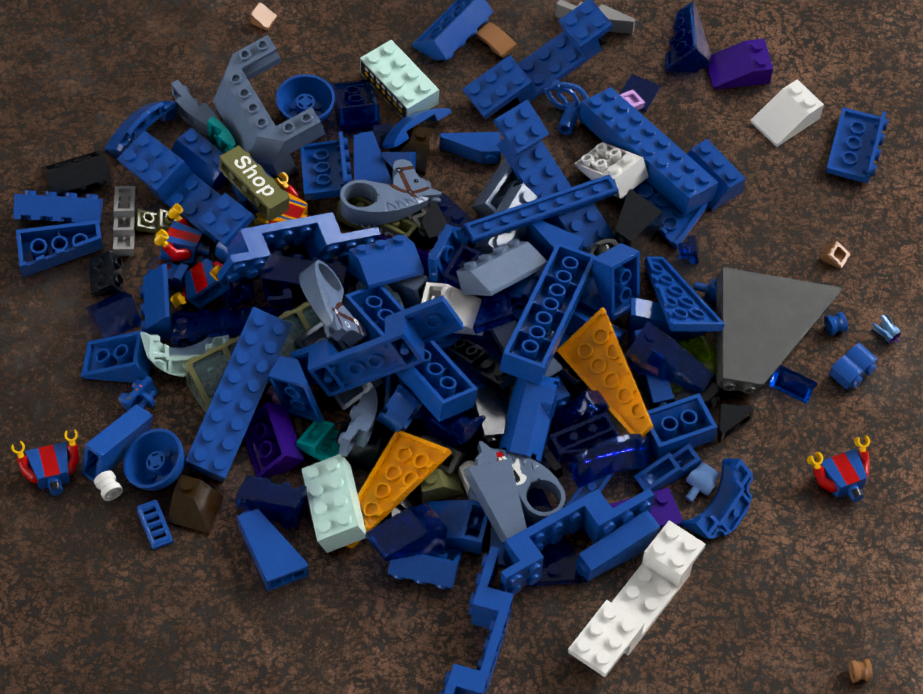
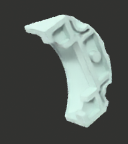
[140,330,229,377]

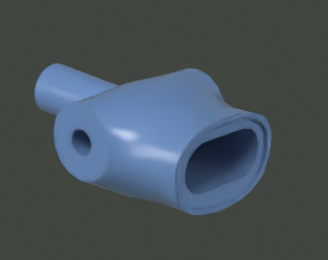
[685,462,720,502]

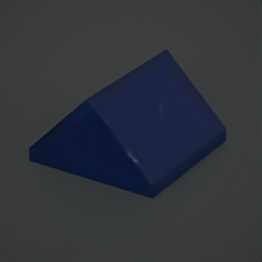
[86,291,141,338]

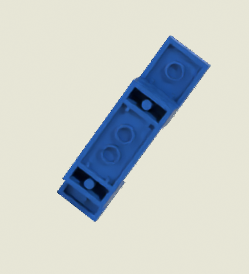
[462,0,614,120]
[493,99,614,250]
[117,130,255,248]
[217,212,381,282]
[290,295,463,397]
[499,488,654,596]
[440,546,513,694]

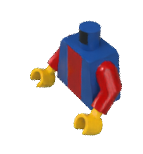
[154,203,212,263]
[169,257,230,309]
[11,429,79,495]
[807,435,870,502]

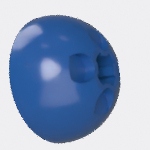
[276,74,335,123]
[124,428,185,491]

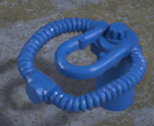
[544,79,588,135]

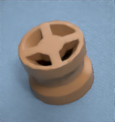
[849,659,873,683]

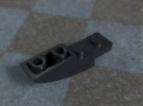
[447,336,518,390]

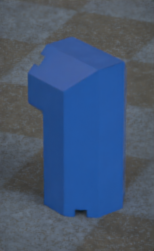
[499,376,560,464]

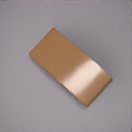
[476,22,518,58]

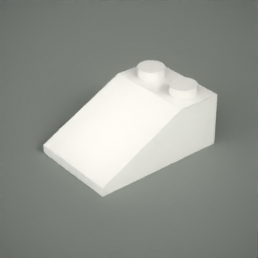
[750,80,824,147]

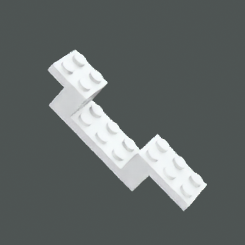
[568,520,706,677]

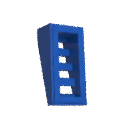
[136,500,174,550]

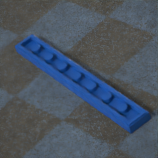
[463,174,619,244]

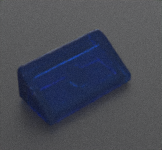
[770,365,818,403]

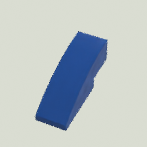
[634,443,702,492]

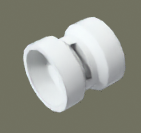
[94,470,123,501]

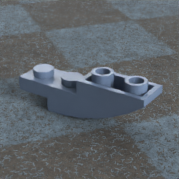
[171,80,228,136]
[338,387,378,457]

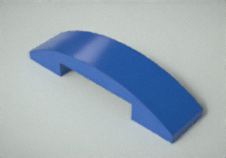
[382,108,452,149]

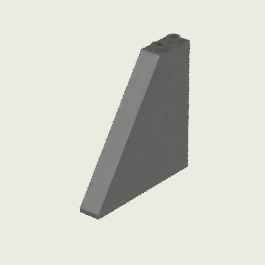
[716,267,841,394]

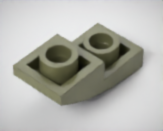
[135,209,177,233]

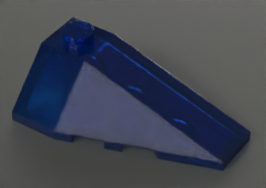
[665,1,711,73]
[624,321,715,392]

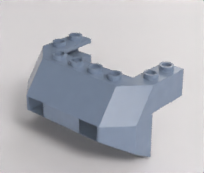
[213,35,326,177]

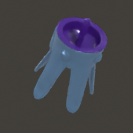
[872,314,901,344]

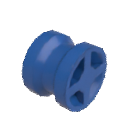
[824,312,848,336]

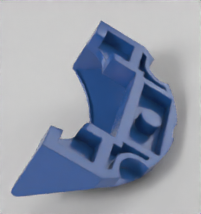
[104,101,177,161]
[680,458,753,539]

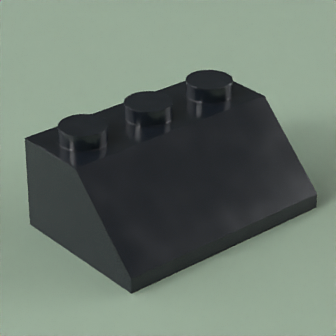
[41,150,111,196]

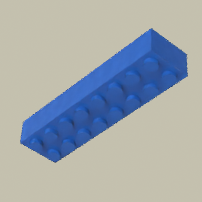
[578,87,719,215]
[499,242,596,385]
[343,285,478,422]
[184,307,292,483]

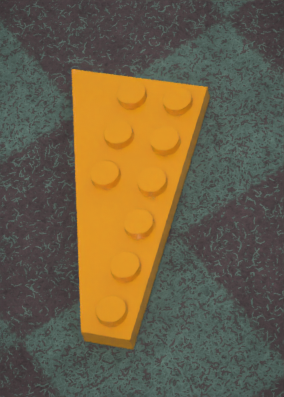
[556,307,654,441]
[345,430,452,549]

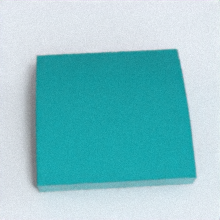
[207,116,236,153]
[296,421,339,461]

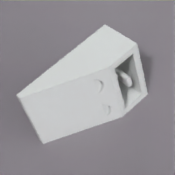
[574,142,649,199]
[421,282,490,336]

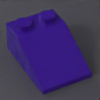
[705,38,773,90]

